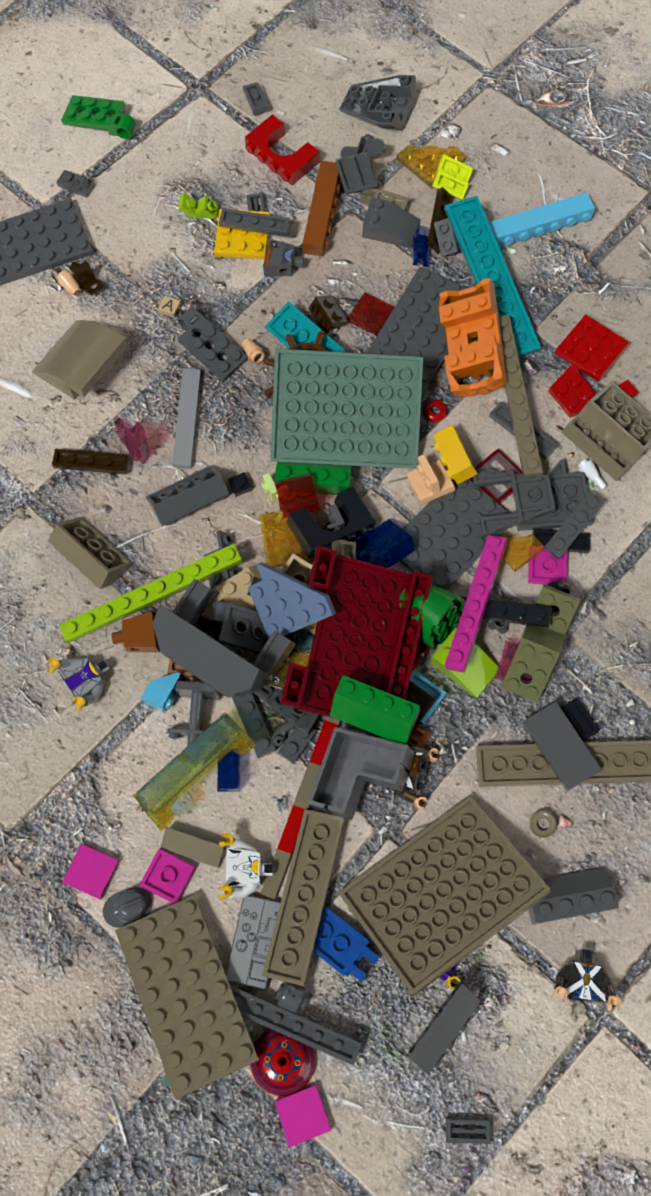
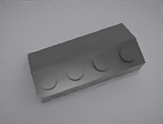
[146,465,229,526]
[528,868,619,925]
[405,984,481,1074]

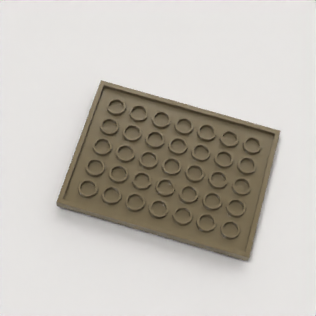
[338,796,551,997]

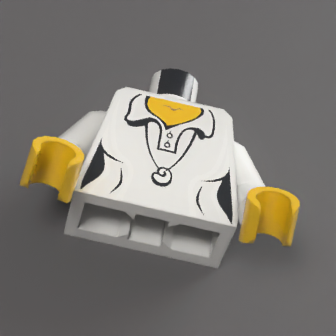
[218,833,273,900]

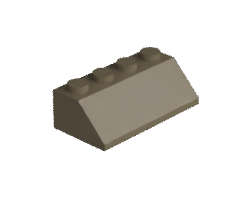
[48,517,133,589]

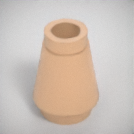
[57,270,81,296]
[242,338,265,364]

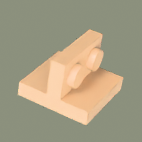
[406,454,455,505]

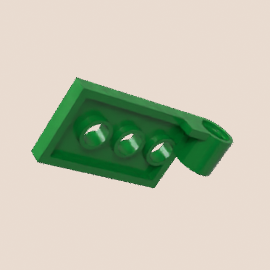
[61,95,136,139]

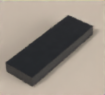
[532,529,590,553]

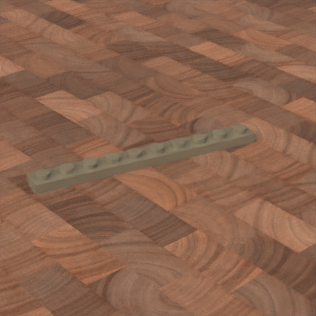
[499,315,543,478]

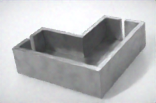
[308,727,415,820]

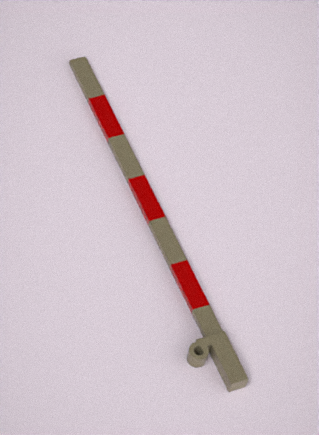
[260,716,341,900]

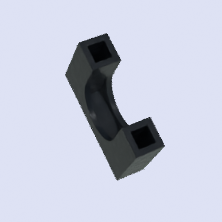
[286,487,376,559]

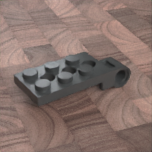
[178,307,247,382]

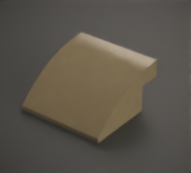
[32,320,128,399]
[561,381,651,481]

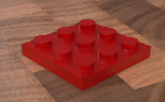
[554,314,629,382]

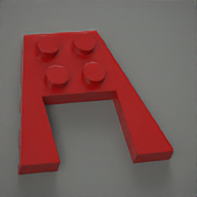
[548,365,639,418]

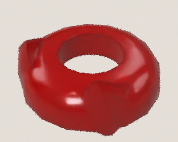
[423,399,447,423]

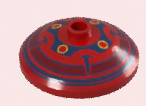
[250,1029,315,1096]

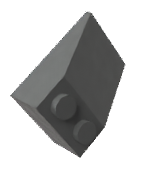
[362,197,420,248]

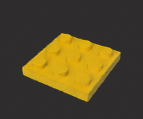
[214,209,270,260]

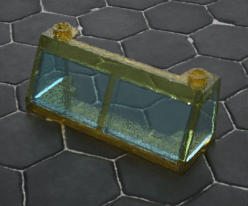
[133,712,256,831]

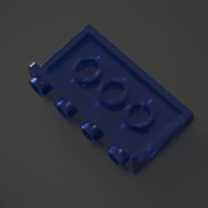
[353,519,415,568]

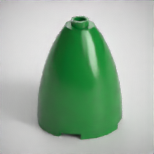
[400,585,465,650]

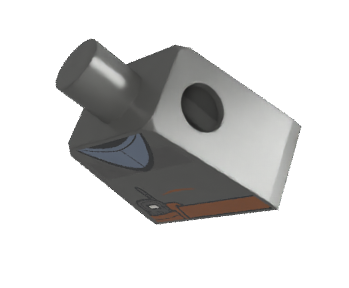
[263,239,304,277]

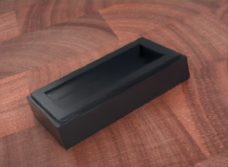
[561,698,600,742]

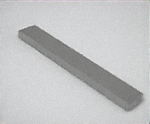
[172,368,201,468]

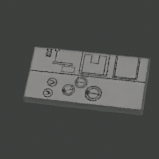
[226,895,281,990]

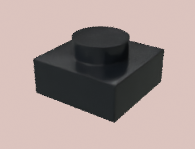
[228,472,252,497]

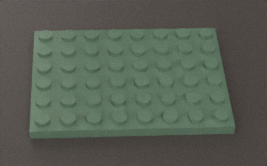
[270,349,423,469]

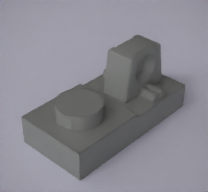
[56,170,95,198]

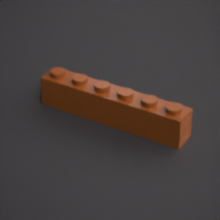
[303,161,341,257]

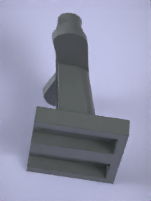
[335,134,385,194]
[167,681,223,765]

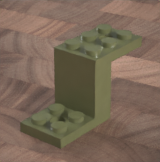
[501,584,581,703]

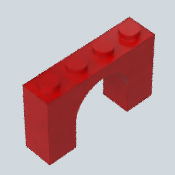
[245,114,320,186]

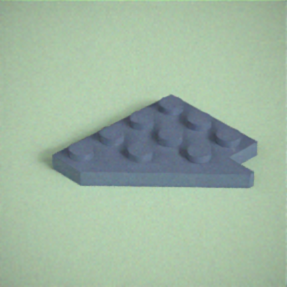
[248,562,336,638]

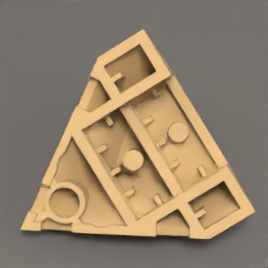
[205,566,262,638]

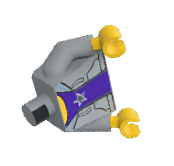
[46,658,109,712]

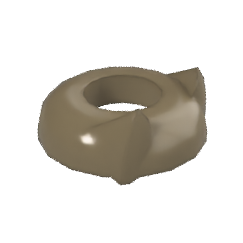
[530,811,556,838]

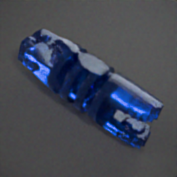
[413,225,428,267]

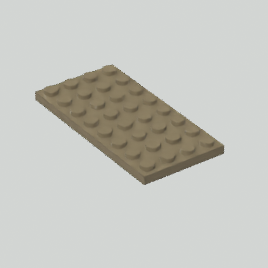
[115,895,259,1100]

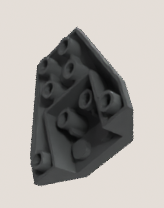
[339,75,416,127]

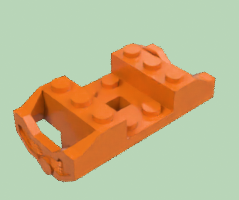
[439,278,507,397]

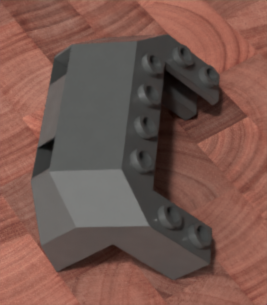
[152,578,296,698]

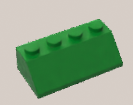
[275,462,352,495]
[330,675,421,745]

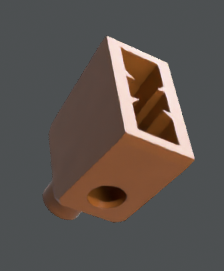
[112,612,159,653]

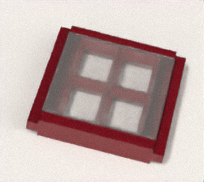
[470,449,523,505]

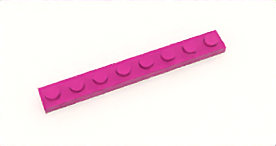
[444,535,507,673]

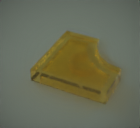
[500,532,545,572]

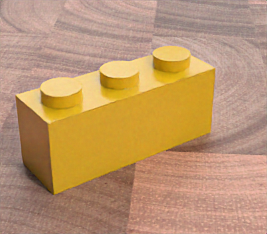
[433,425,478,485]

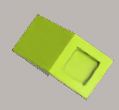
[178,193,218,219]

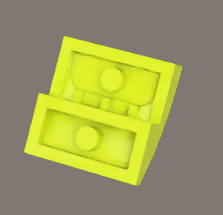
[432,154,473,200]

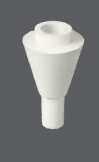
[577,458,606,489]

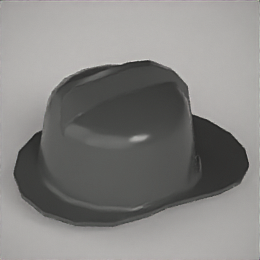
[103,887,152,928]

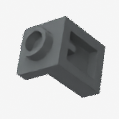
[326,504,345,531]

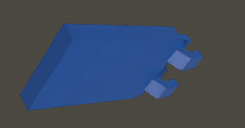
[313,905,380,983]

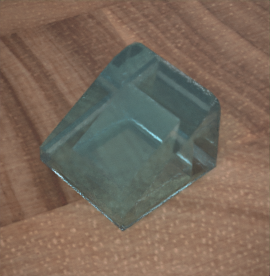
[293,631,314,653]

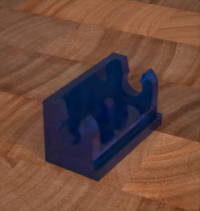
[217,748,240,792]

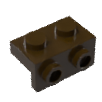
[308,295,348,334]

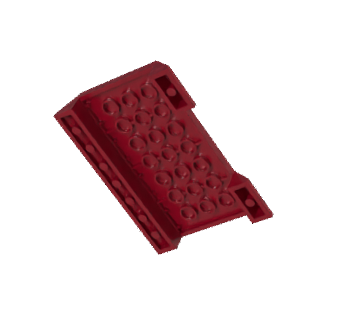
[280,546,433,719]

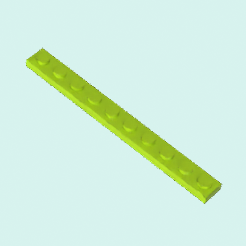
[59,544,242,643]

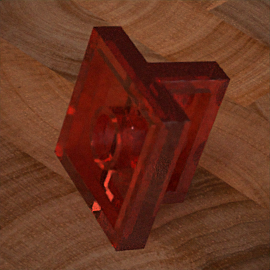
[275,473,320,518]

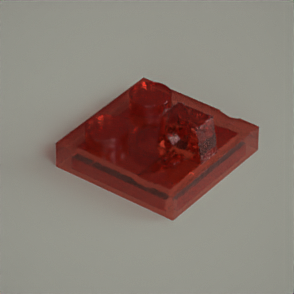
[347,292,395,336]

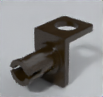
[70,261,104,296]

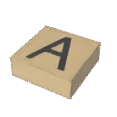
[158,295,181,318]

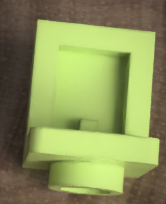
[261,473,289,501]

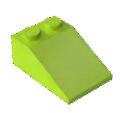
[430,628,500,699]

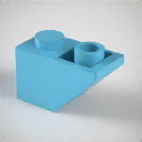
[141,672,183,713]

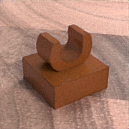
[407,726,431,750]

